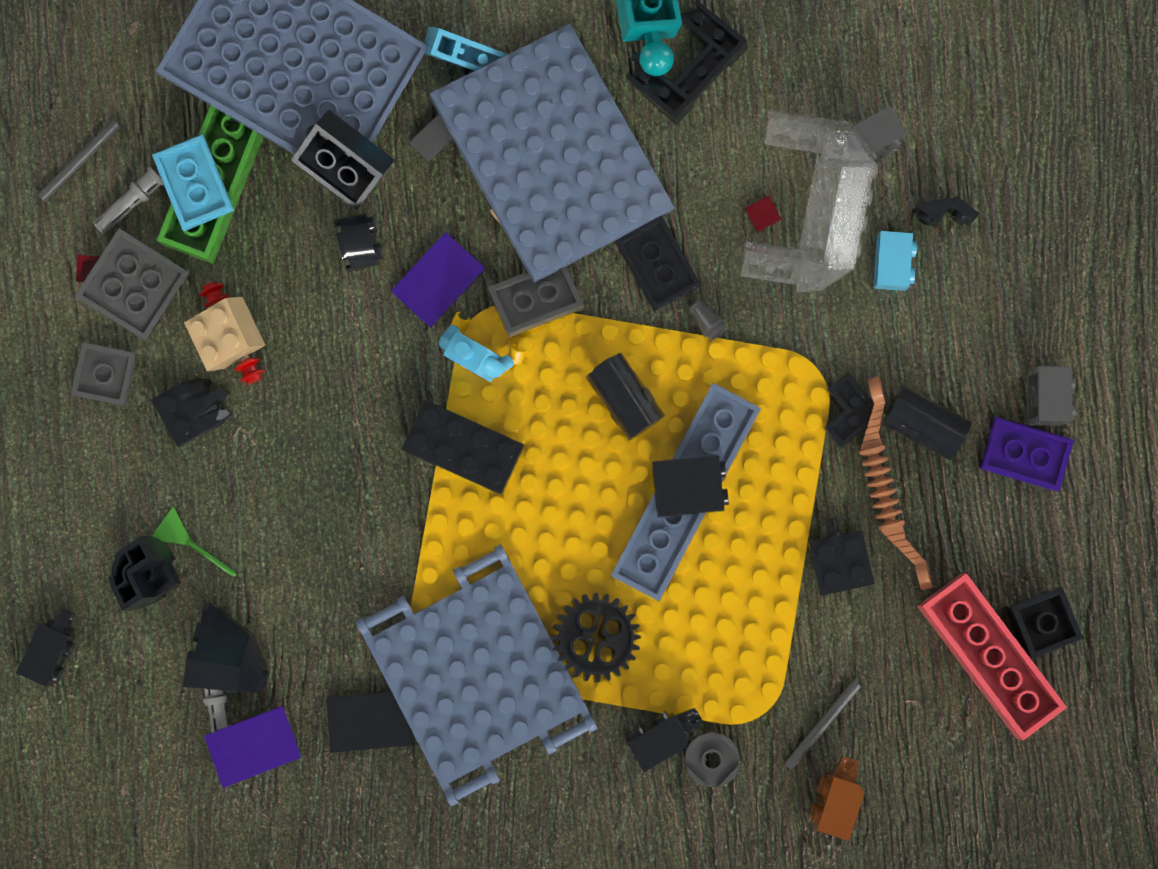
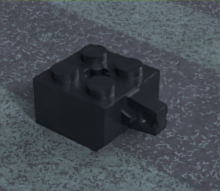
[626,708,703,772]

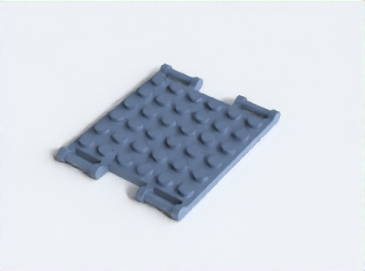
[355,544,598,807]

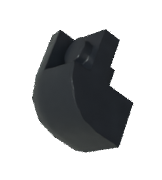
[108,536,182,611]

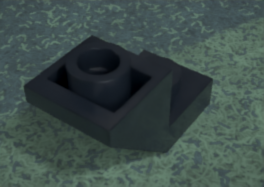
[913,197,979,227]

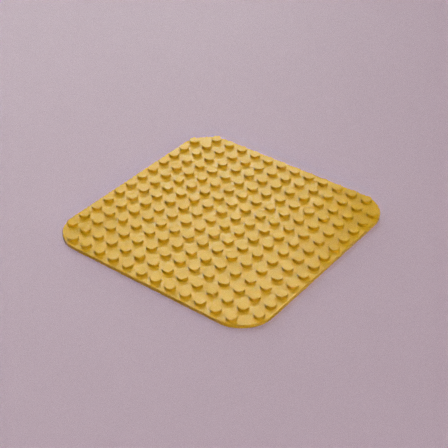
[411,306,830,725]

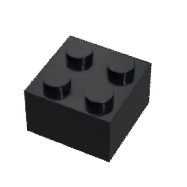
[1005,587,1084,659]

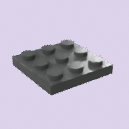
[75,228,189,340]

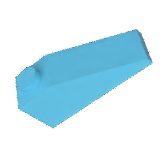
[424,27,508,71]

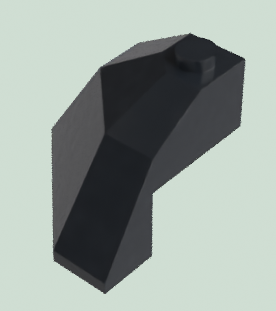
[183,602,270,692]

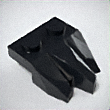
[151,378,232,447]

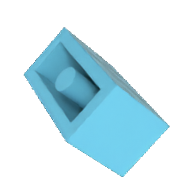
[873,231,917,291]

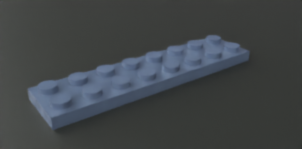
[611,383,761,601]

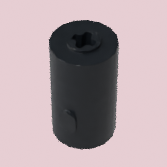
[585,353,665,441]
[882,386,971,460]

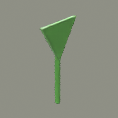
[152,506,236,577]

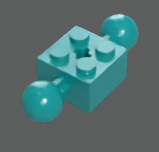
[615,0,682,76]

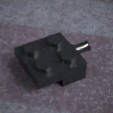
[807,517,874,596]

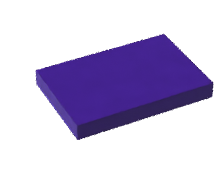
[391,232,485,328]
[979,417,1074,492]
[203,706,301,788]

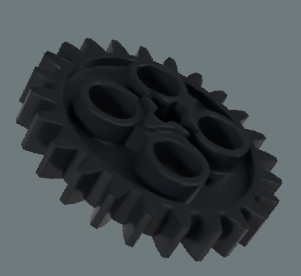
[551,593,641,683]

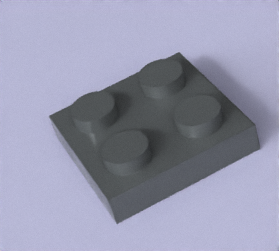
[71,342,138,407]

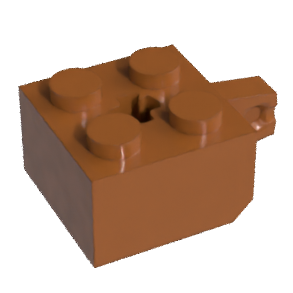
[809,756,864,841]

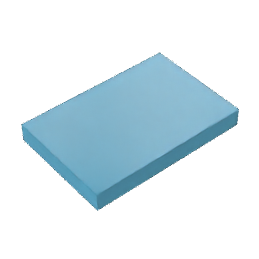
[152,134,235,231]

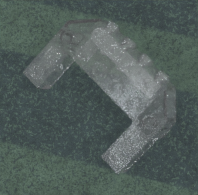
[741,110,878,292]

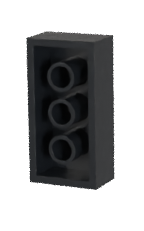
[401,399,525,496]

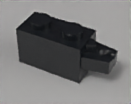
[16,609,75,687]

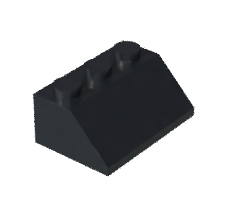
[291,110,395,210]

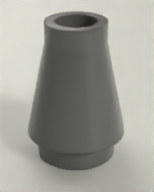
[689,300,727,341]

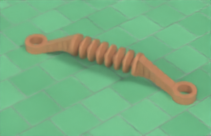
[859,376,933,590]

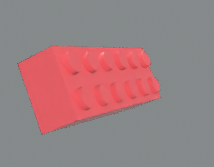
[917,573,1067,741]

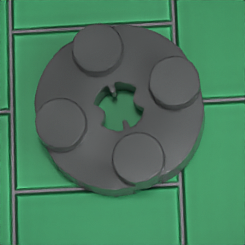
[684,731,739,787]

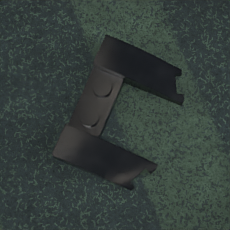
[626,0,748,126]

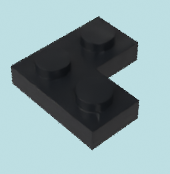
[823,372,874,449]

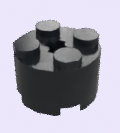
[334,212,384,272]

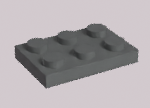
[488,267,584,338]

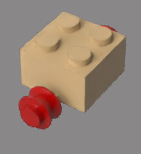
[184,281,265,385]

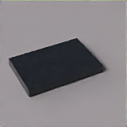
[615,216,701,312]
[326,692,413,753]

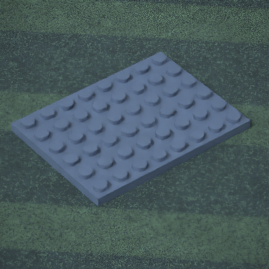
[156,0,428,155]
[429,24,675,283]

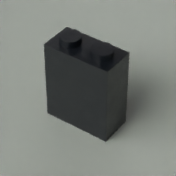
[652,455,729,518]

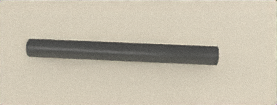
[37,119,121,202]
[783,680,861,771]

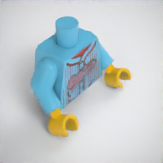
[439,312,526,382]

